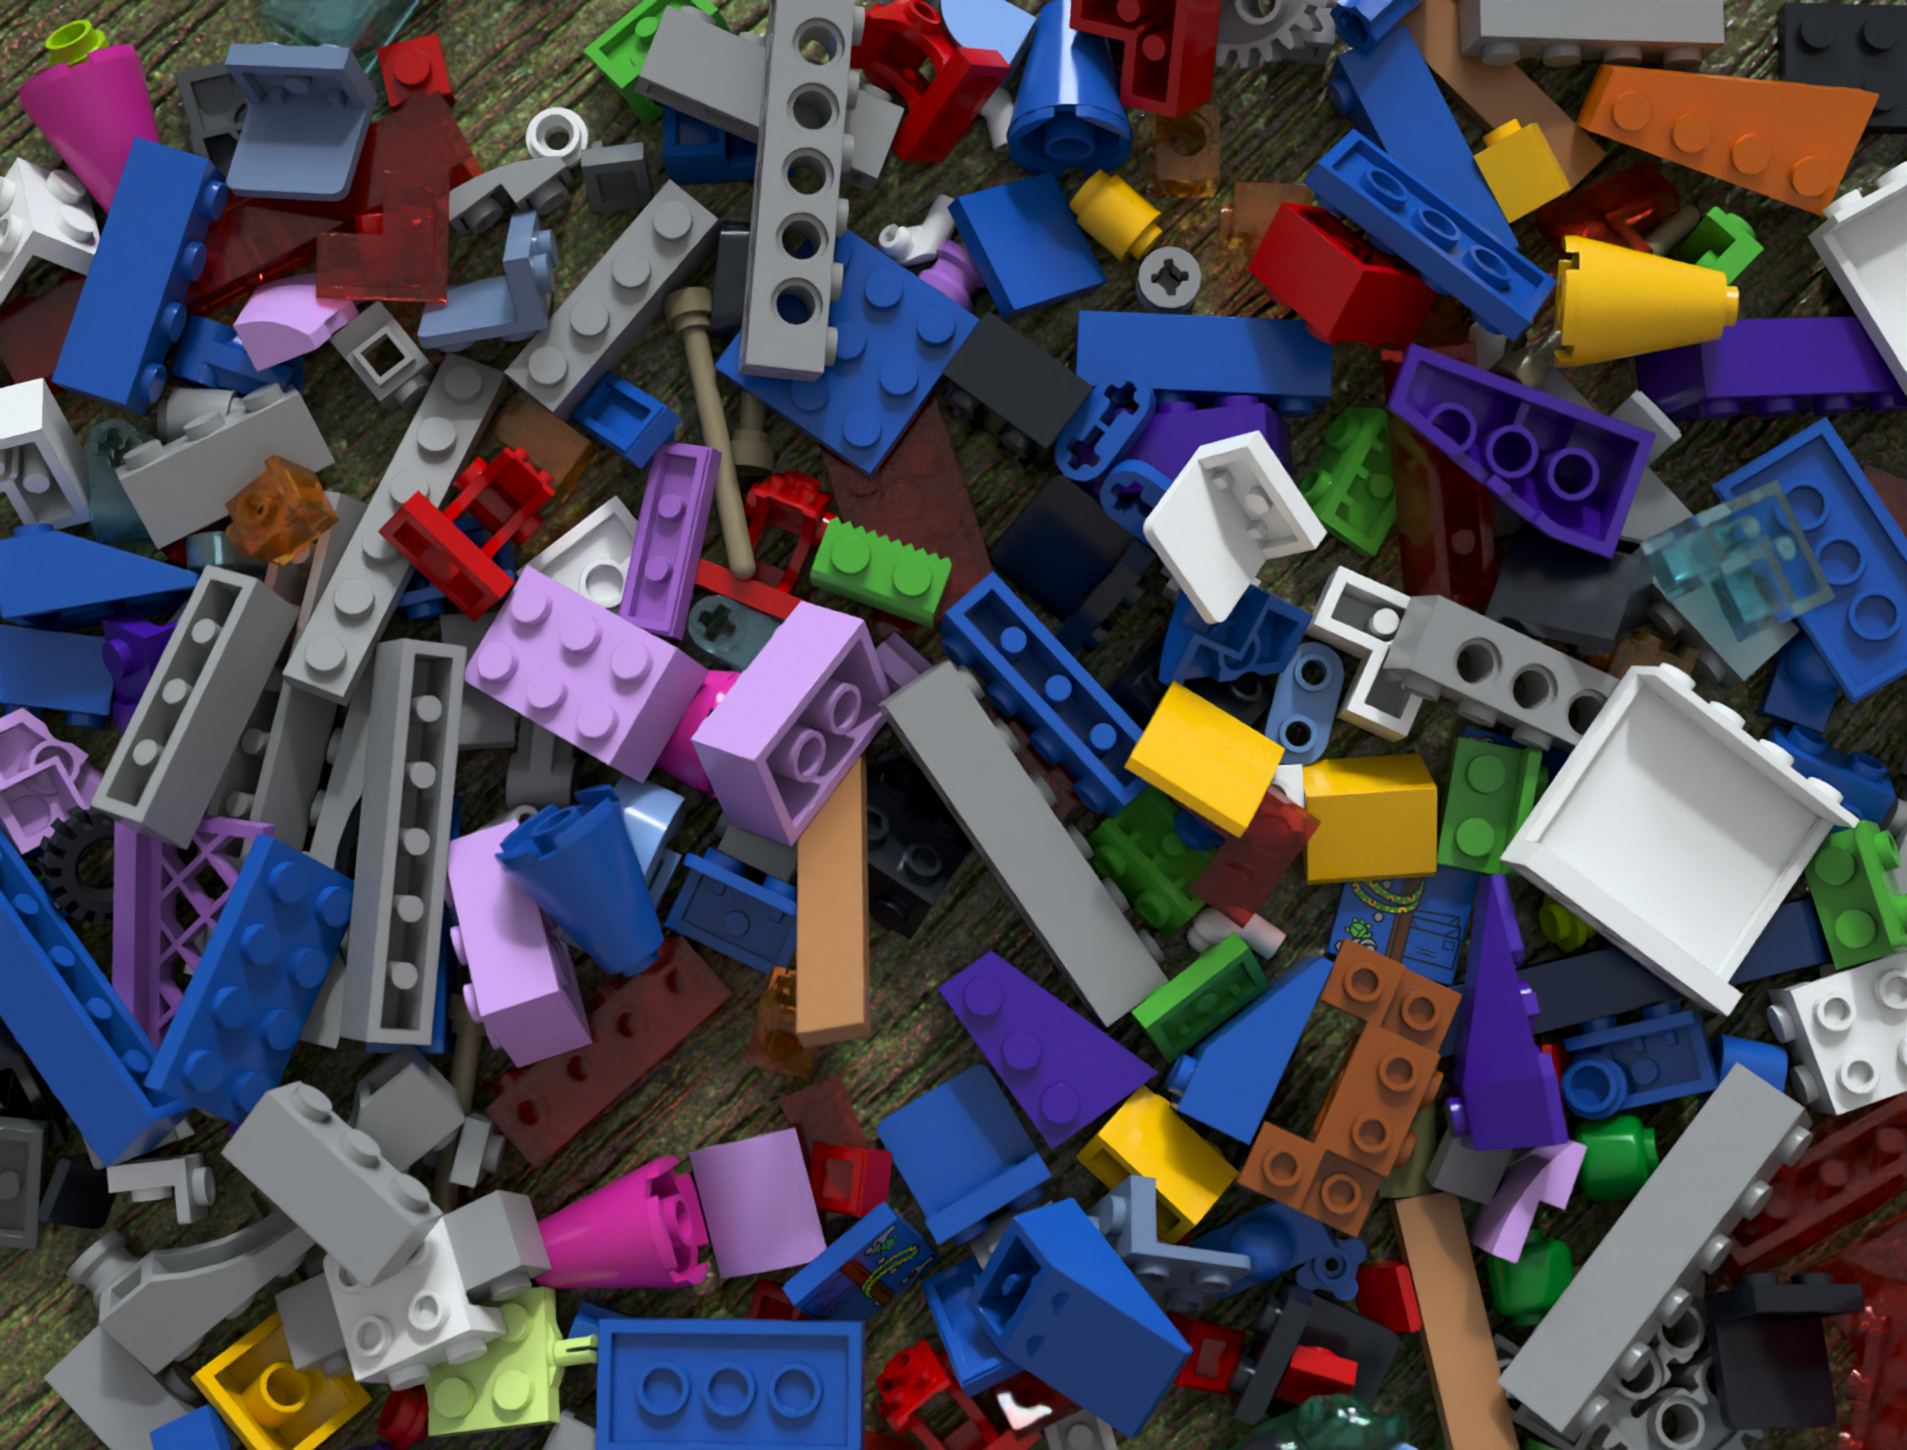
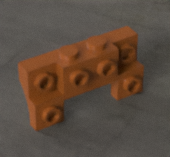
[1235,938,1463,1238]

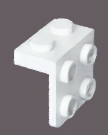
[0,157,100,305]
[1143,430,1327,624]
[1767,952,1907,1115]
[323,1216,508,1391]

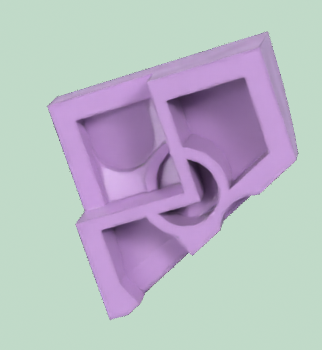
[233,271,388,372]
[0,708,104,856]

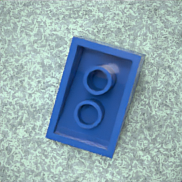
[0,524,201,632]
[1162,957,1334,1145]

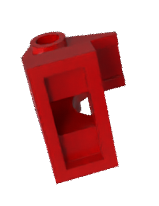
[850,0,1011,163]
[378,446,555,622]
[694,470,838,625]
[875,1338,1042,1450]

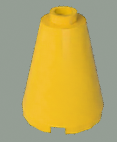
[1554,236,1739,368]

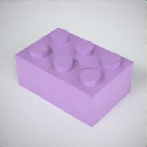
[464,566,709,784]
[690,601,892,847]
[444,819,593,1068]

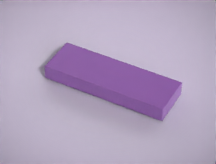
[618,441,722,640]

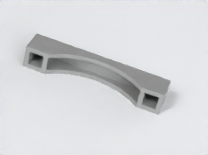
[298,655,375,1049]
[98,1044,465,1375]

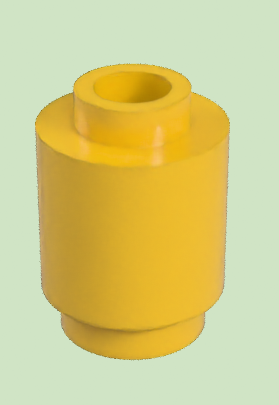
[1069,169,1164,262]

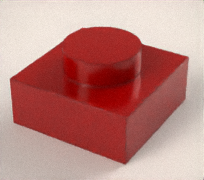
[376,33,455,115]
[1274,1345,1358,1417]

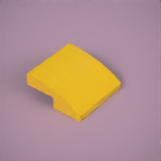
[1124,680,1285,838]

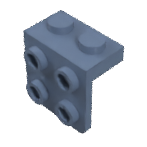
[224,42,378,202]
[418,209,559,352]
[1084,1175,1251,1312]

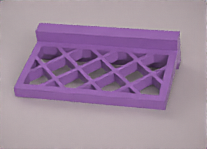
[112,814,275,1051]

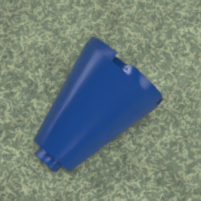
[1006,0,1133,179]
[495,784,664,977]

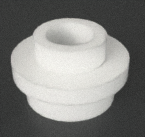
[526,107,589,169]

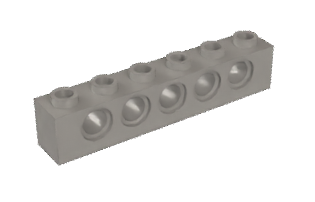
[738,0,865,382]
[1382,595,1621,759]

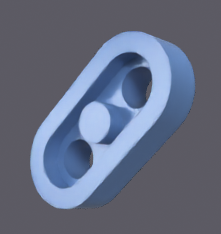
[1262,642,1344,766]

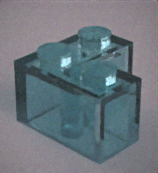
[1640,480,1835,643]

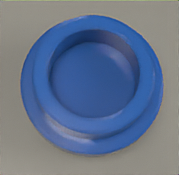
[1560,1054,1628,1120]

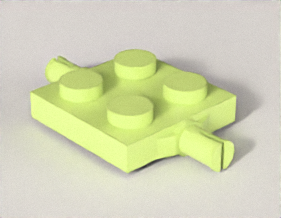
[389,1286,598,1437]

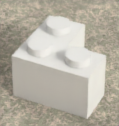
[0,378,94,530]
[1304,566,1423,743]

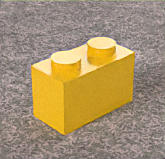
[1075,1084,1239,1245]

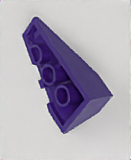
[1386,344,1656,559]
[1445,874,1569,1152]

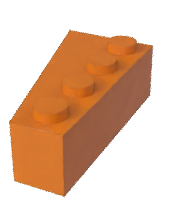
[1575,63,1880,217]

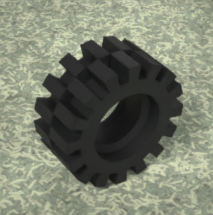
[37,802,115,926]

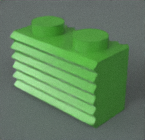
[809,517,952,629]

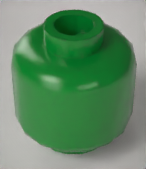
[1574,1114,1659,1202]
[1485,1227,1575,1326]

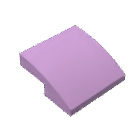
[689,1128,827,1279]
[1467,1140,1587,1264]

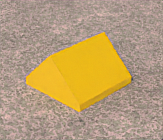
[1300,753,1437,885]
[191,1310,373,1450]

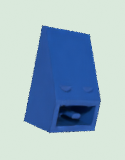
[964,1197,1193,1439]

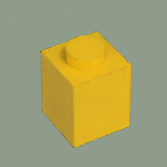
[1473,118,1572,223]

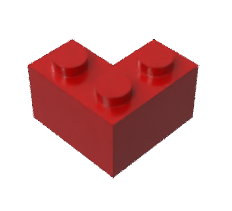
[1069,0,1222,118]
[1248,202,1439,348]

